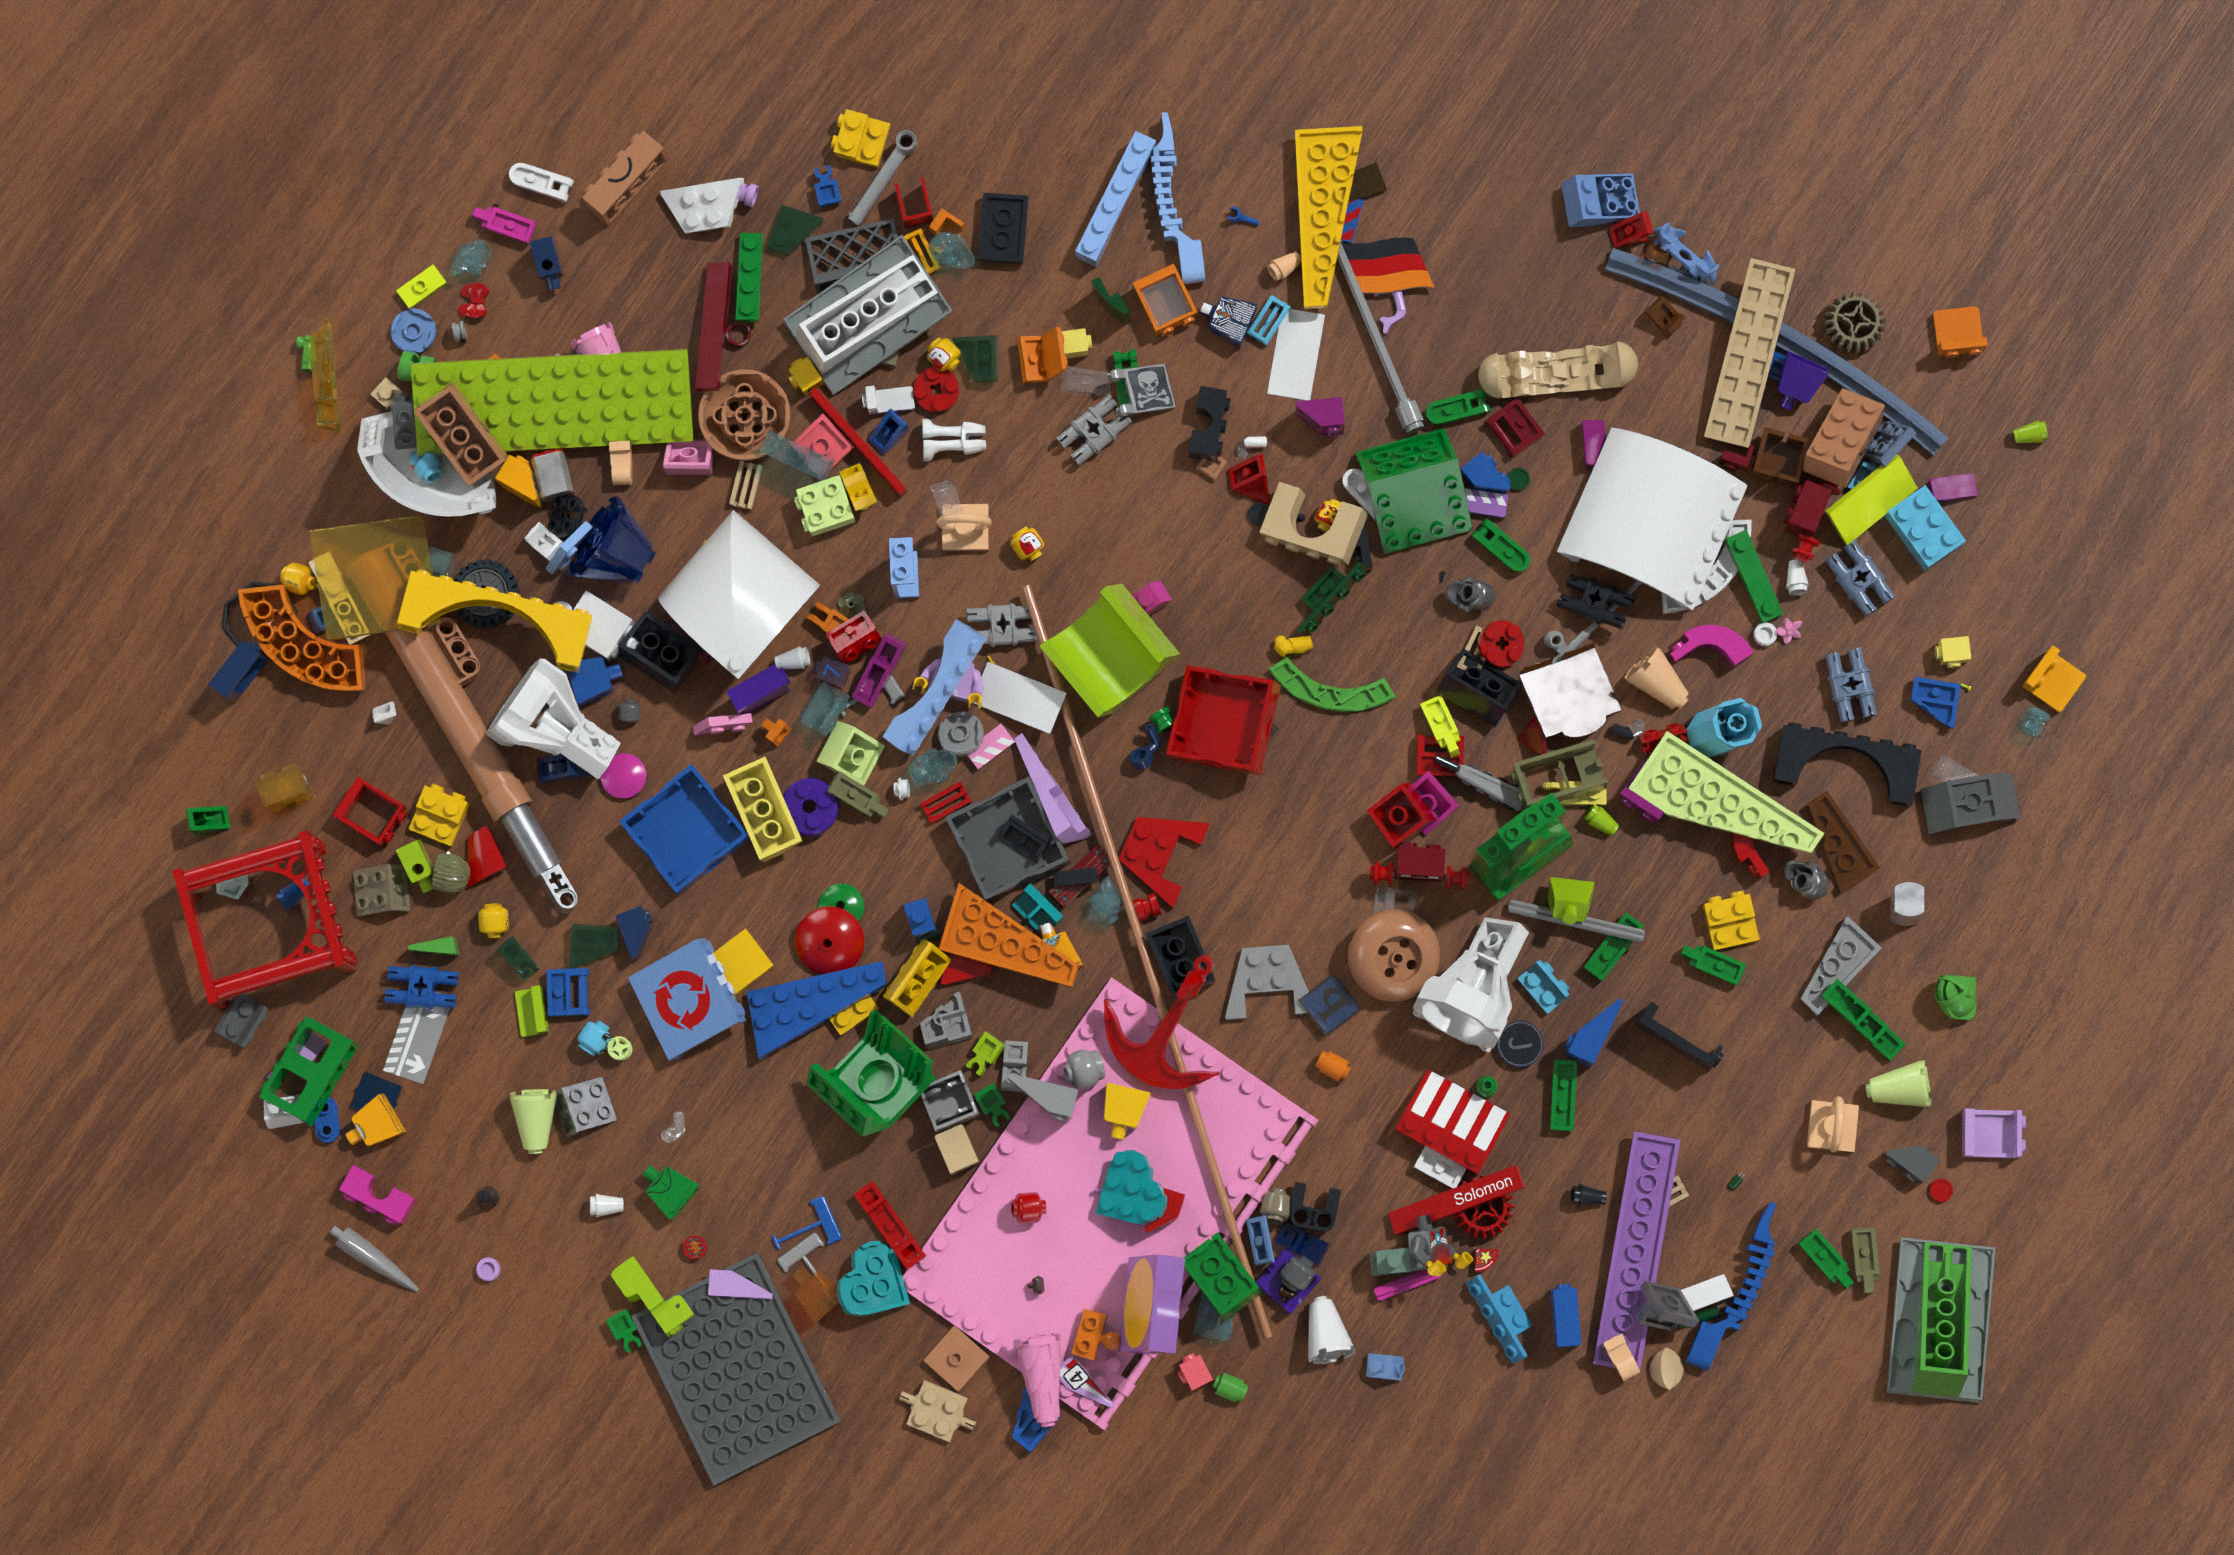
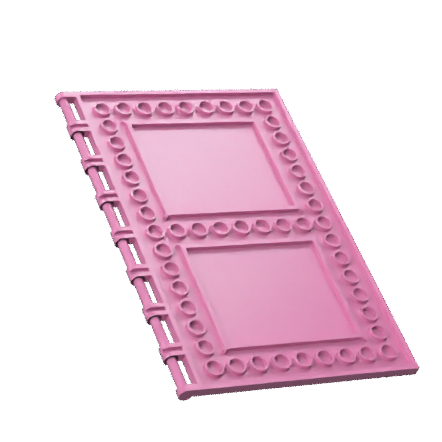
[897,977,1319,1430]

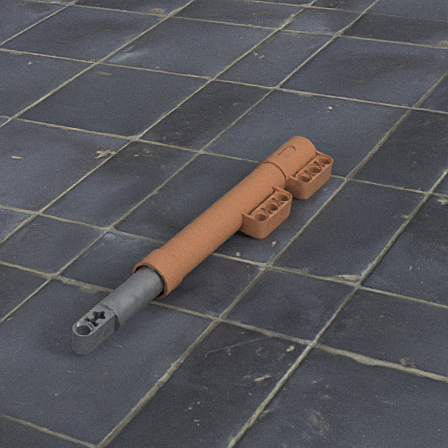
[346,540,578,914]

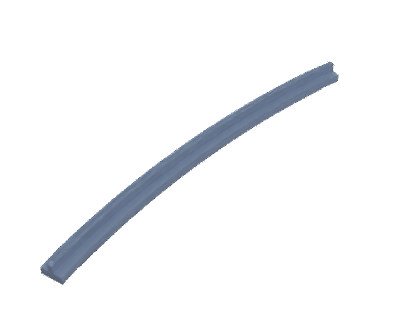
[1605,248,1948,456]

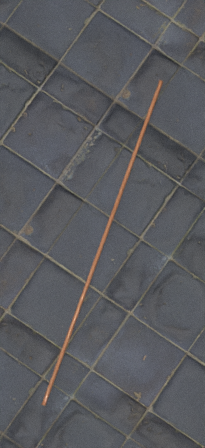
[1022,585,1273,1339]

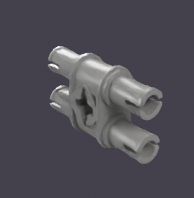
[1056,394,1132,466]
[966,603,1038,647]

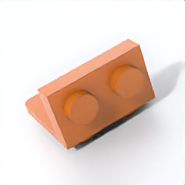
[1933,306,1988,358]
[1017,327,1068,383]

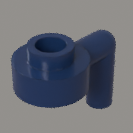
[1129,724,1161,770]

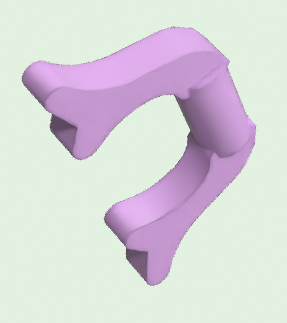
[1374,291,1406,335]

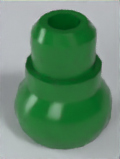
[1476,1075,1498,1098]

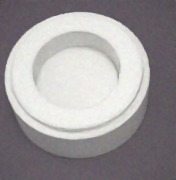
[1753,623,1777,647]

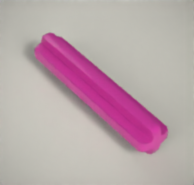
[1374,1269,1442,1301]

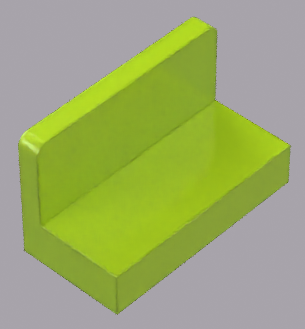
[515,985,549,1037]

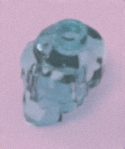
[929,232,975,269]
[450,239,492,277]
[909,749,957,786]
[1088,876,1124,926]

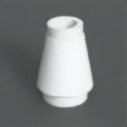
[1786,560,1809,595]
[775,646,810,669]
[590,1194,623,1217]

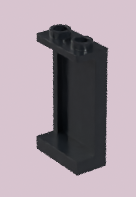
[1635,1002,1724,1070]

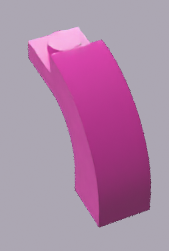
[1669,625,1754,668]

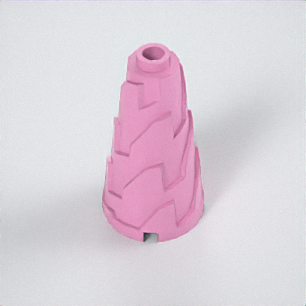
[570,322,621,355]
[1014,1333,1061,1427]

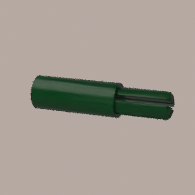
[1678,1306,1720,1329]

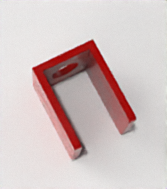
[895,177,933,228]

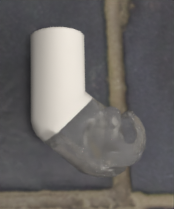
[1234,436,1267,459]

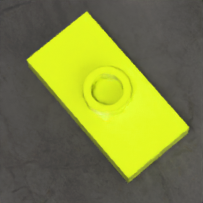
[396,264,447,309]

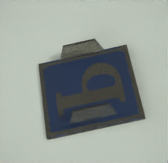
[1298,973,1362,1037]

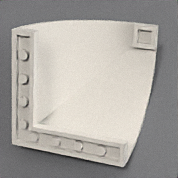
[357,411,496,516]
[658,510,820,679]

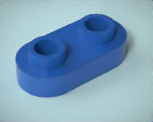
[315,1097,341,1143]

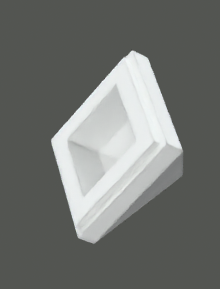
[372,701,397,725]

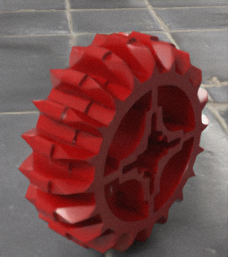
[1453,1175,1515,1239]

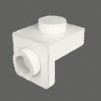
[524,522,563,561]

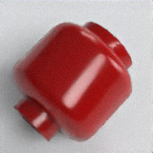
[1011,1192,1046,1223]

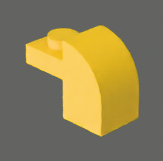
[839,463,877,511]

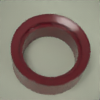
[726,321,752,348]

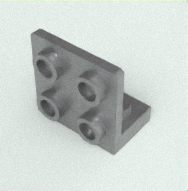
[555,1077,617,1138]

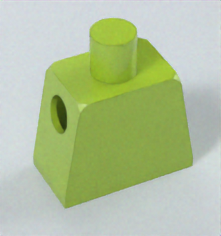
[396,839,434,894]
[1547,877,1594,925]

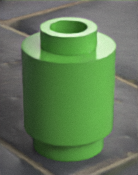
[1212,1372,1249,1403]

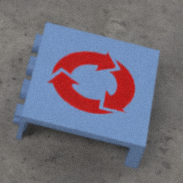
[628,938,746,1060]

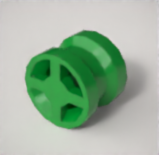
[1148,707,1175,734]

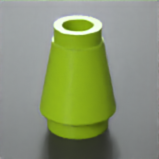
[2013,420,2049,443]
[1583,804,1619,836]

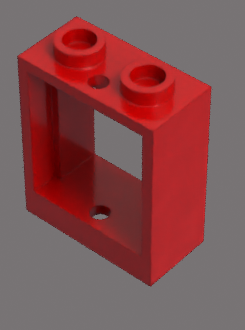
[333,777,408,847]

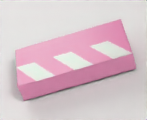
[967,724,1015,770]

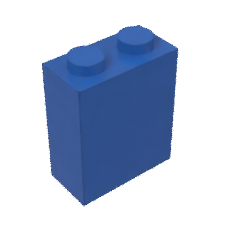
[1550,1284,1581,1348]

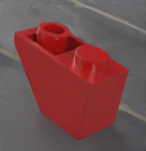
[1141,1187,1185,1234]

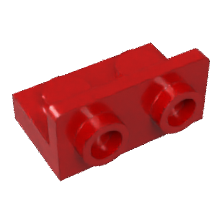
[825,610,882,664]

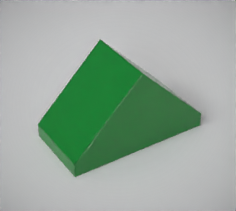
[185,806,230,836]

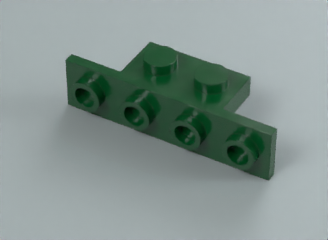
[1297,562,1369,635]

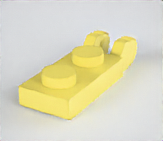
[1541,781,1607,806]

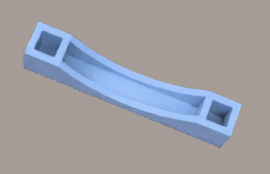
[1075,131,1156,267]
[883,619,987,756]

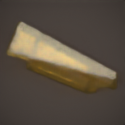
[309,318,342,433]

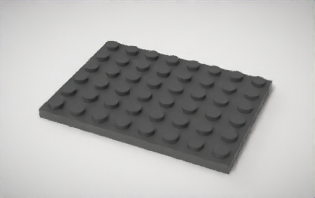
[631,1253,841,1486]

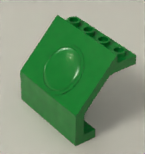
[806,1010,936,1137]

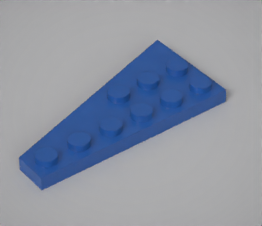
[747,961,888,1060]

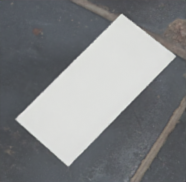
[1267,308,1325,400]
[974,662,1067,734]

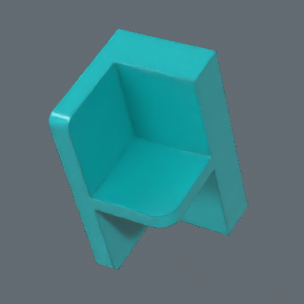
[1012,883,1064,935]

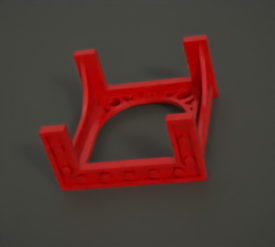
[172,830,358,1011]

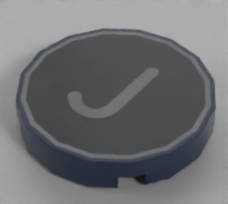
[1497,1021,1543,1068]

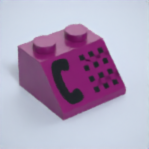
[1295,397,1345,438]

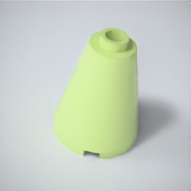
[1866,1060,1931,1107]
[510,1089,557,1154]

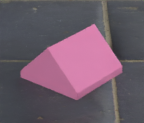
[663,440,713,475]

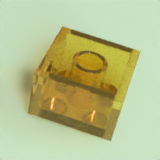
[255,764,316,813]

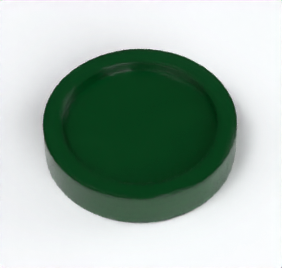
[1507,468,1530,491]

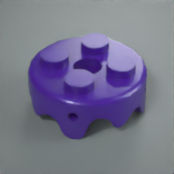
[783,778,839,837]

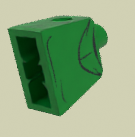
[642,1165,701,1221]

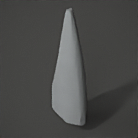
[330,1226,419,1293]

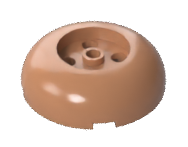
[698,369,791,461]
[1348,909,1440,1002]

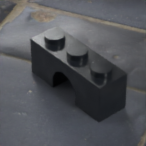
[1188,386,1231,462]

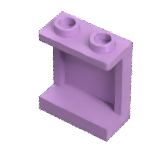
[1962,1108,2026,1159]

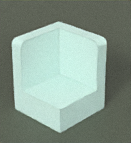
[216,875,248,900]

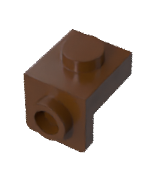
[1645,296,1685,334]

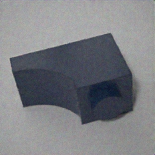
[537,754,591,783]

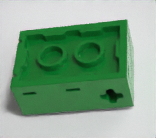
[1183,1232,1262,1321]

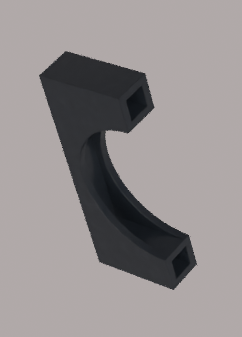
[1772,722,1922,807]

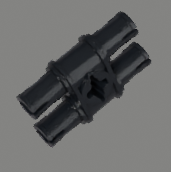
[1557,573,1636,630]

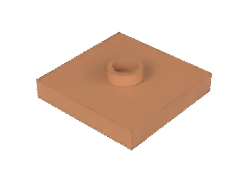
[923,1325,990,1392]

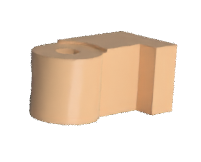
[609,441,632,486]
[1602,1333,1640,1382]

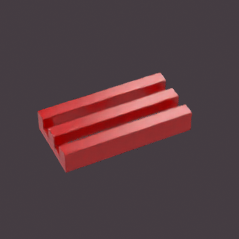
[920,781,972,824]

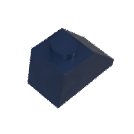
[615,906,653,961]

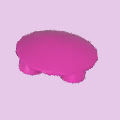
[601,753,647,800]

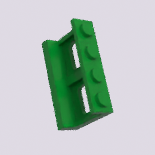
[259,1016,359,1127]

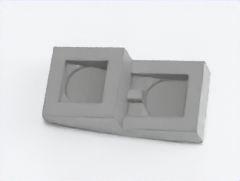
[1001,1040,1028,1092]

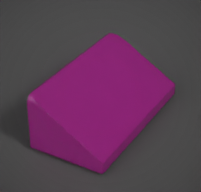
[1581,420,1606,468]

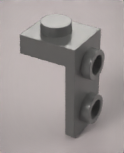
[389,394,417,450]

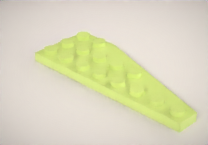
[1629,731,1824,854]

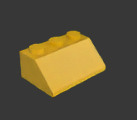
[883,939,952,1017]

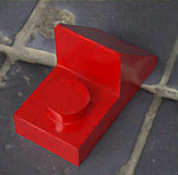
[1609,211,1654,249]

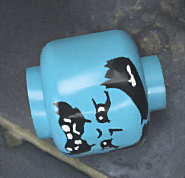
[577,1020,612,1056]

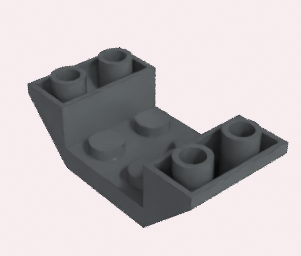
[1920,773,2021,835]

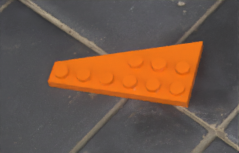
[939,883,1080,988]

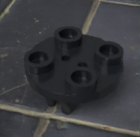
[548,494,588,539]

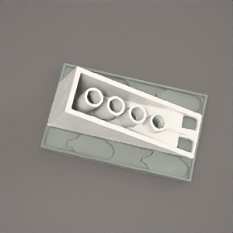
[783,235,952,396]

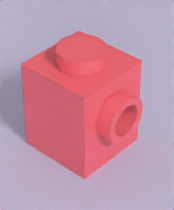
[1177,1353,1213,1391]

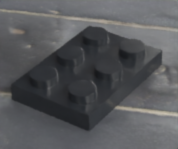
[978,192,1029,264]

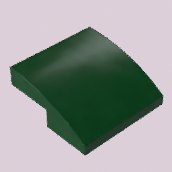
[1091,277,1130,324]

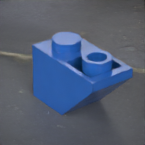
[1460,452,1511,494]

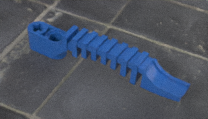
[1685,1202,1776,1371]

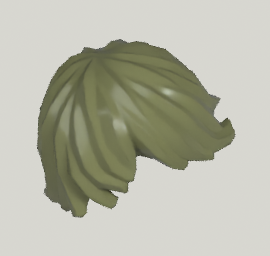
[431,852,470,893]

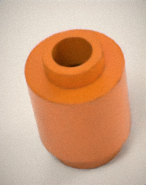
[1315,1051,1351,1082]

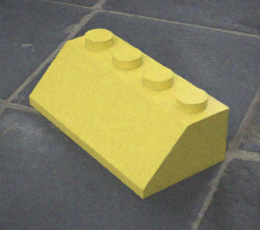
[723,757,802,862]

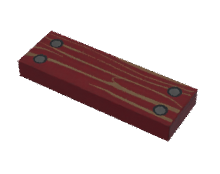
[1048,844,1111,908]

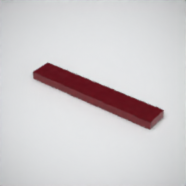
[695,262,732,391]

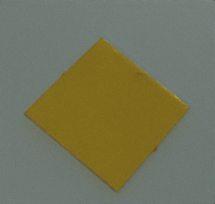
[309,515,441,641]

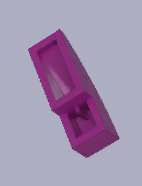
[852,633,908,708]

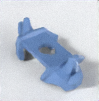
[1652,223,1719,284]

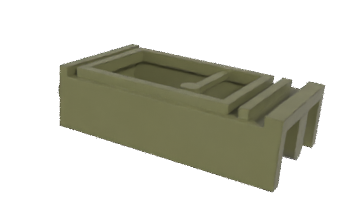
[1510,739,1608,809]

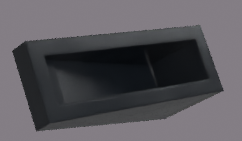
[1053,867,1098,887]

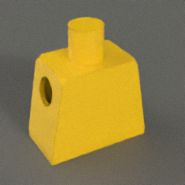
[1104,1082,1151,1140]

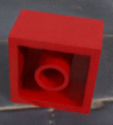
[1366,783,1436,848]

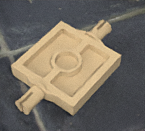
[899,1380,976,1442]

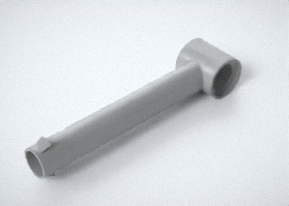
[848,130,918,226]

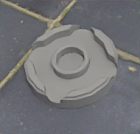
[938,711,984,757]

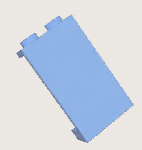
[889,537,919,599]

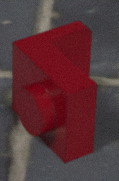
[1719,445,1757,472]

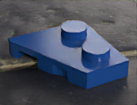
[1910,677,1961,729]

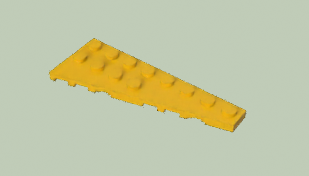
[1295,126,1362,309]

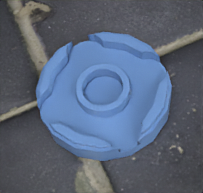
[390,308,437,354]

